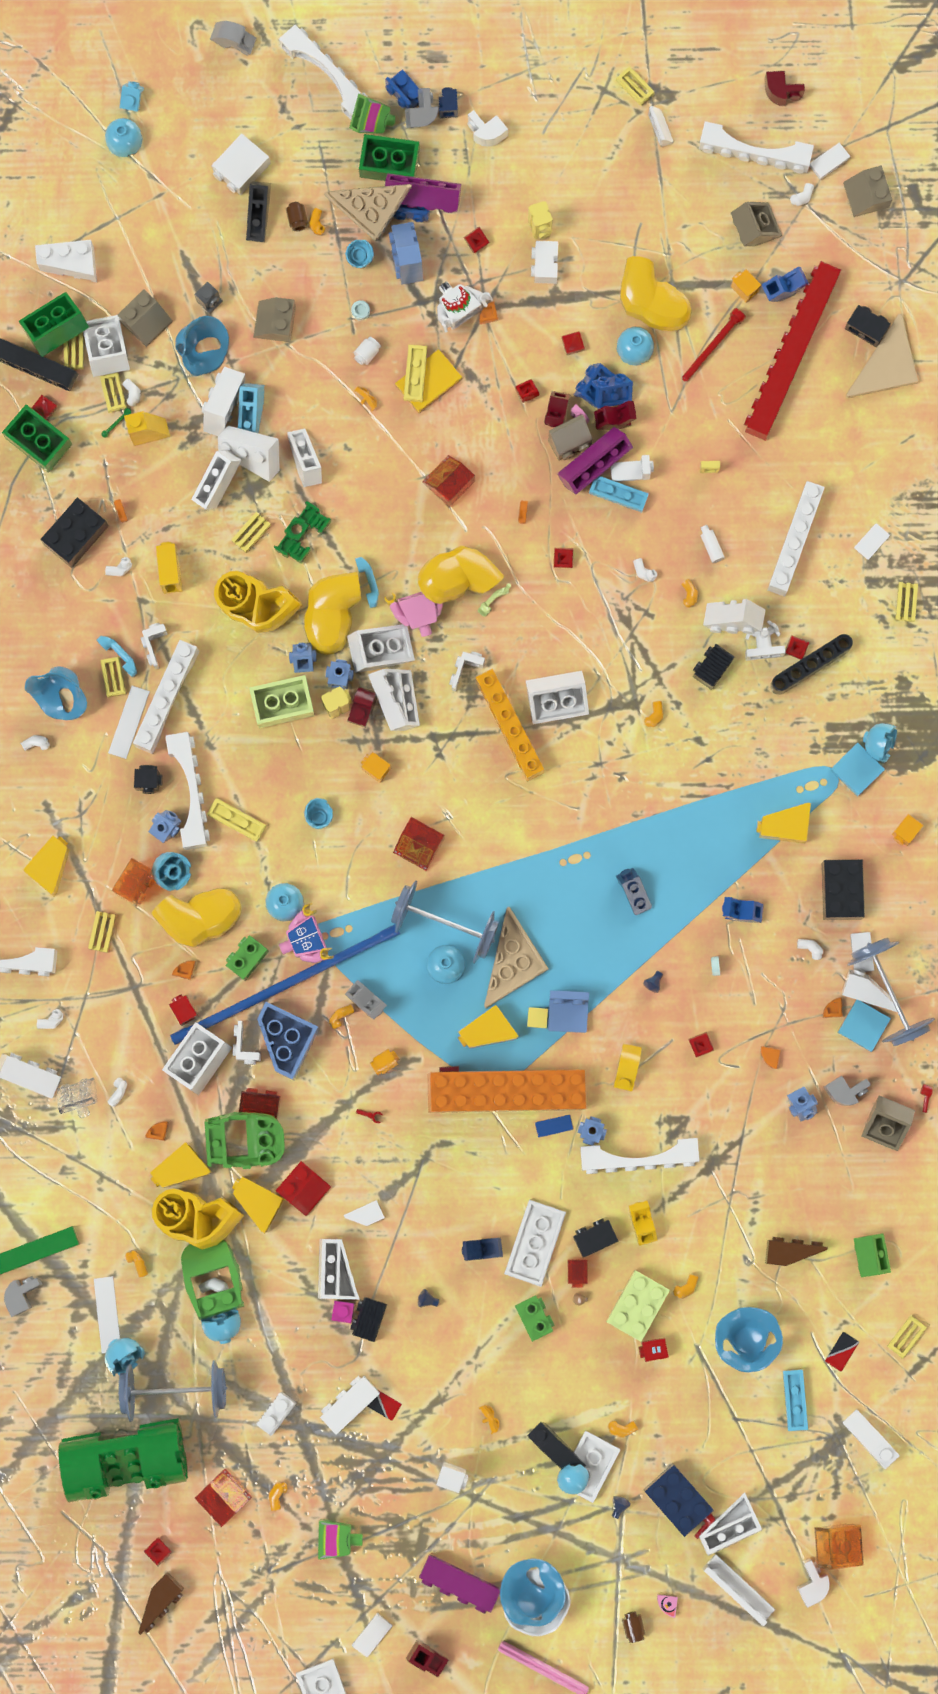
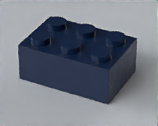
[643,1463,714,1537]

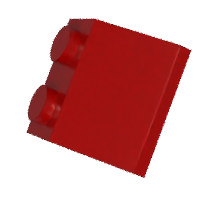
[275,1161,331,1216]

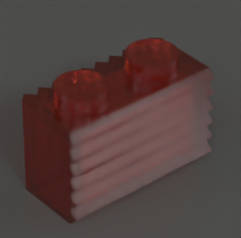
[239,1088,281,1120]

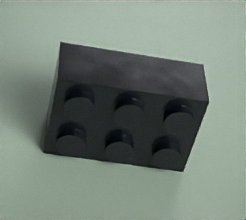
[40,497,109,568]
[821,859,865,920]

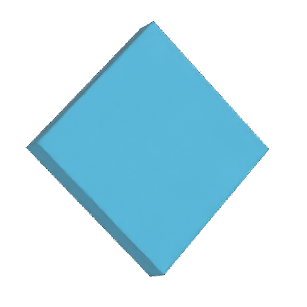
[830,743,885,797]
[837,1000,891,1052]

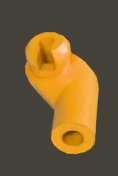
[309,208,325,235]
[681,579,698,608]
[644,701,663,727]
[329,1004,354,1029]
[125,1250,148,1277]
[673,1274,699,1299]
[608,1421,638,1438]
[269,1482,288,1511]

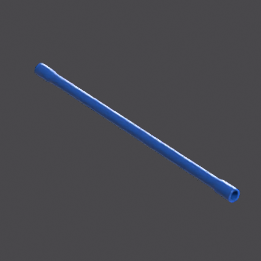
[170,924,400,1045]

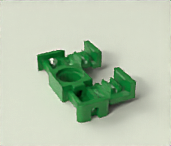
[274,501,331,564]

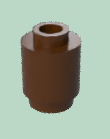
[286,202,308,231]
[622,1611,645,1643]

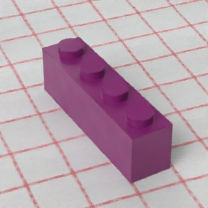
[385,174,461,213]
[557,427,633,495]
[419,1554,500,1614]

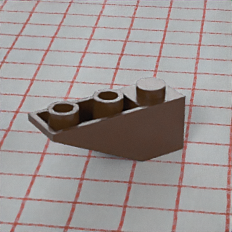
[765,1237,828,1266]
[138,1572,184,1635]

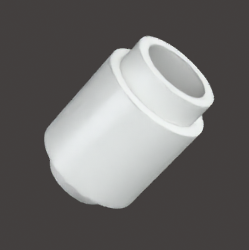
[353,337,381,365]

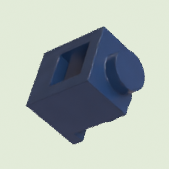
[439,87,458,118]

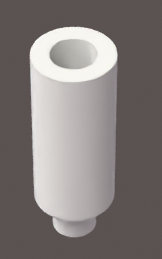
[700,525,725,563]

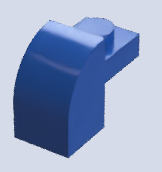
[761,267,809,302]
[722,897,763,923]

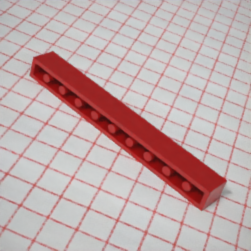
[744,261,841,441]

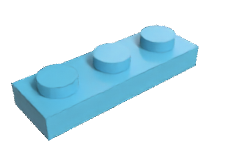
[589,476,649,513]
[783,1369,808,1431]

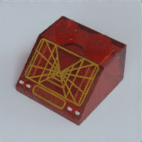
[422,455,475,508]
[393,817,445,871]
[195,1468,252,1527]

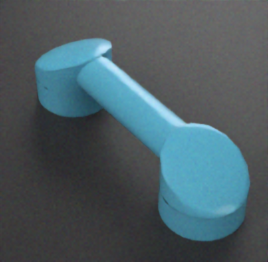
[355,557,379,608]
[96,636,137,678]

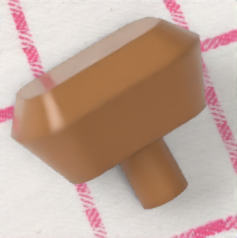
[573,1293,588,1306]

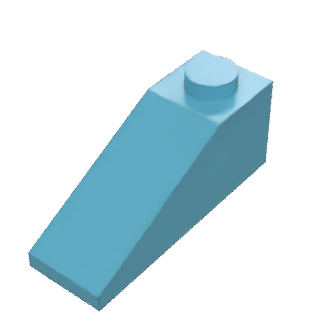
[238,383,265,433]

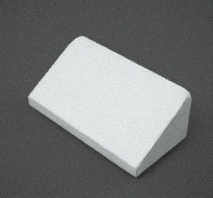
[648,106,673,147]
[352,1613,392,1657]

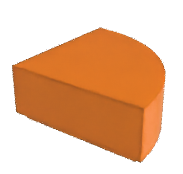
[479,301,498,325]
[114,499,128,523]
[518,500,528,524]
[172,961,196,980]
[823,997,843,1018]
[761,1046,781,1069]
[145,1121,168,1141]

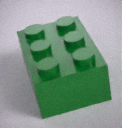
[359,134,420,181]
[19,292,89,357]
[2,404,72,473]

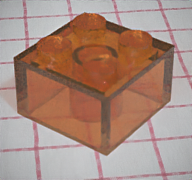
[112,858,155,907]
[815,1524,864,1570]

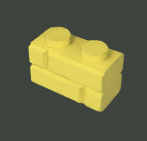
[528,201,553,240]
[321,686,352,719]

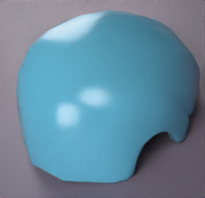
[345,240,374,268]
[304,798,333,829]
[557,1464,589,1495]

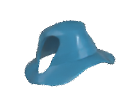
[175,316,229,376]
[25,666,87,720]
[715,1307,783,1372]
[500,1559,565,1626]

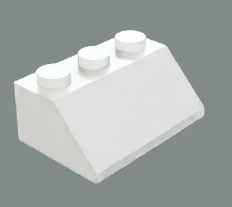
[526,671,589,724]
[162,1022,232,1095]

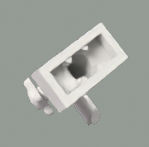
[745,620,785,661]

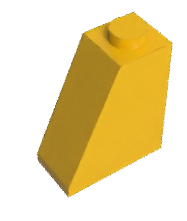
[124,411,170,446]
[156,542,183,594]
[756,803,811,844]
[23,836,70,897]
[458,1005,519,1049]
[150,1142,212,1188]
[232,1176,284,1233]

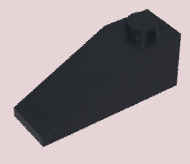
[246,181,271,242]
[527,1422,587,1469]

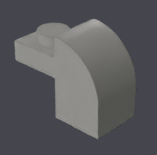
[210,21,256,55]
[405,88,438,128]
[345,980,387,1019]
[824,1076,871,1106]
[4,1276,43,1317]

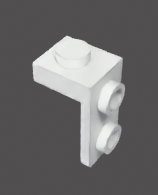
[611,455,654,482]
[140,623,168,669]
[449,652,485,692]
[233,1021,261,1065]

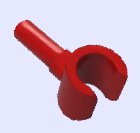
[920,1084,933,1113]
[356,1109,383,1123]
[694,1513,715,1539]

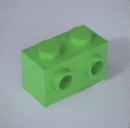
[225,935,269,981]
[853,1233,891,1277]
[515,1295,555,1342]

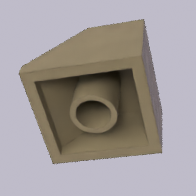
[843,165,892,217]
[731,202,782,246]
[117,289,173,347]
[253,297,296,343]
[548,414,592,461]
[861,1095,915,1151]

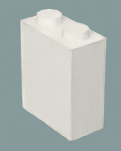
[212,133,270,195]

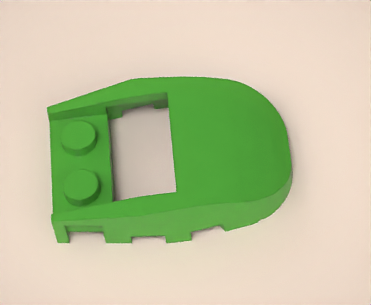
[205,1112,285,1169]
[181,1240,244,1320]

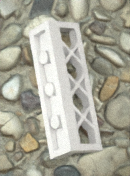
[702,1554,775,1627]

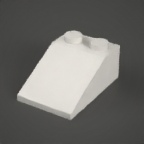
[83,315,130,377]
[347,624,415,673]

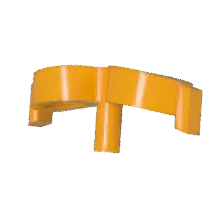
[354,386,377,411]
[479,1405,500,1434]

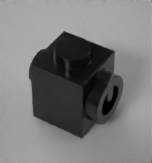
[134,765,163,794]

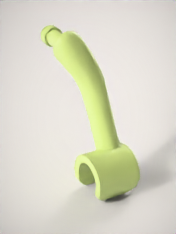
[477,584,511,617]

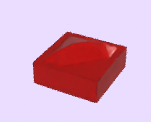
[463,227,490,253]
[561,331,585,355]
[515,379,540,403]
[32,395,57,420]
[554,548,573,568]
[785,635,809,660]
[689,1032,714,1057]
[144,1537,172,1566]

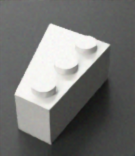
[703,599,765,634]

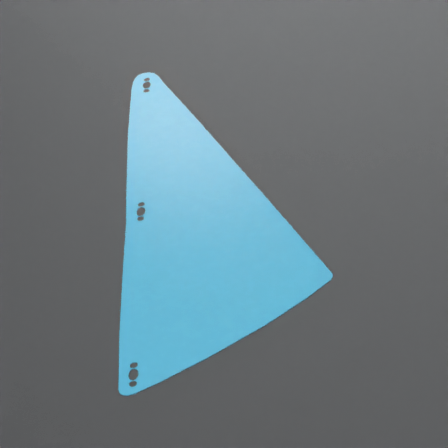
[318,766,839,1072]

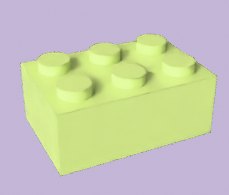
[249,675,315,728]
[606,1270,670,1342]

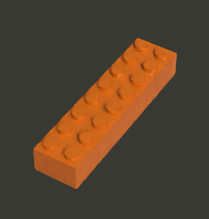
[427,1070,586,1113]

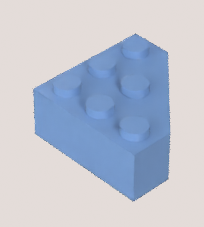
[389,222,423,285]
[257,1002,320,1080]

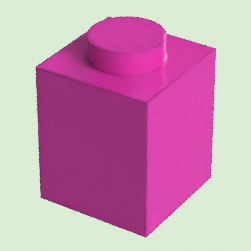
[331,1300,355,1323]

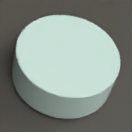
[351,301,370,321]
[711,956,720,976]

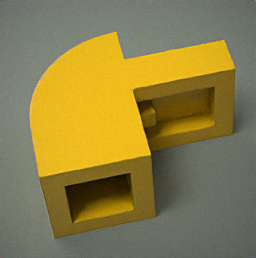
[613,1043,642,1091]
[629,1200,658,1246]

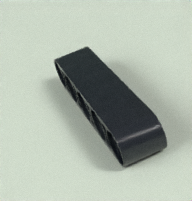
[0,338,78,391]
[770,634,853,695]

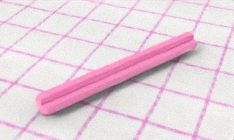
[498,1641,589,1694]

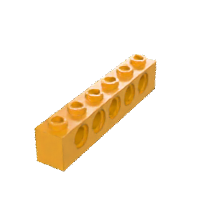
[476,669,544,781]

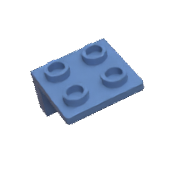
[548,990,589,1033]

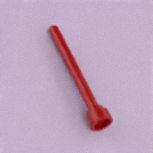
[682,308,746,382]

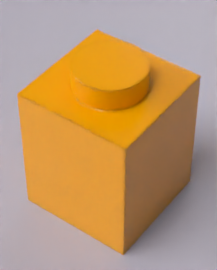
[731,269,761,303]
[361,752,391,783]
[892,814,923,846]

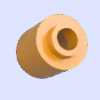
[370,1049,400,1075]

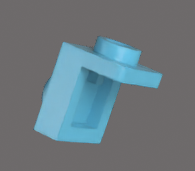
[119,81,144,112]

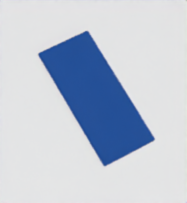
[535,1115,573,1138]

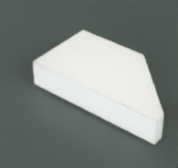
[344,1200,385,1226]

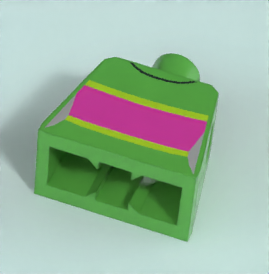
[349,93,396,133]
[318,1519,363,1560]

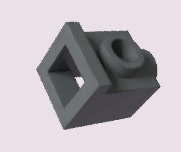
[194,281,223,314]

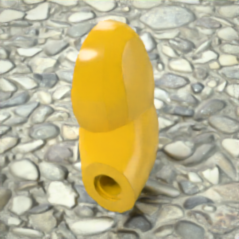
[620,256,692,331]
[418,545,505,604]
[214,571,303,633]
[304,572,361,655]
[151,888,241,948]
[152,1188,244,1250]

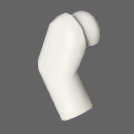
[790,183,814,206]
[122,378,141,406]
[105,557,132,576]
[633,558,657,582]
[20,735,50,751]
[797,939,823,960]
[37,1009,63,1029]
[107,1077,127,1107]
[199,1277,229,1293]

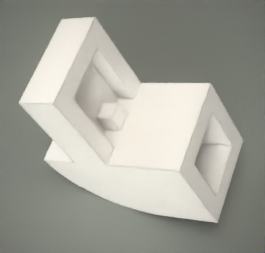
[467,110,508,147]
[797,1558,829,1608]

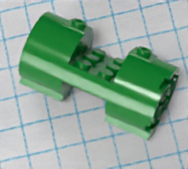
[58,1418,188,1503]

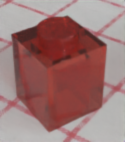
[567,1260,588,1288]

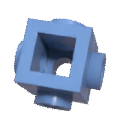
[289,643,317,673]
[325,659,354,690]
[148,810,181,843]
[787,1087,818,1122]
[577,1116,607,1146]

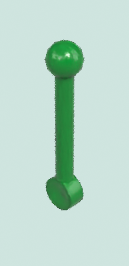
[101,408,132,438]

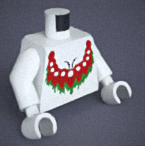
[437,281,493,332]

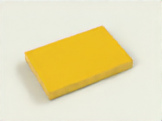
[395,349,462,413]

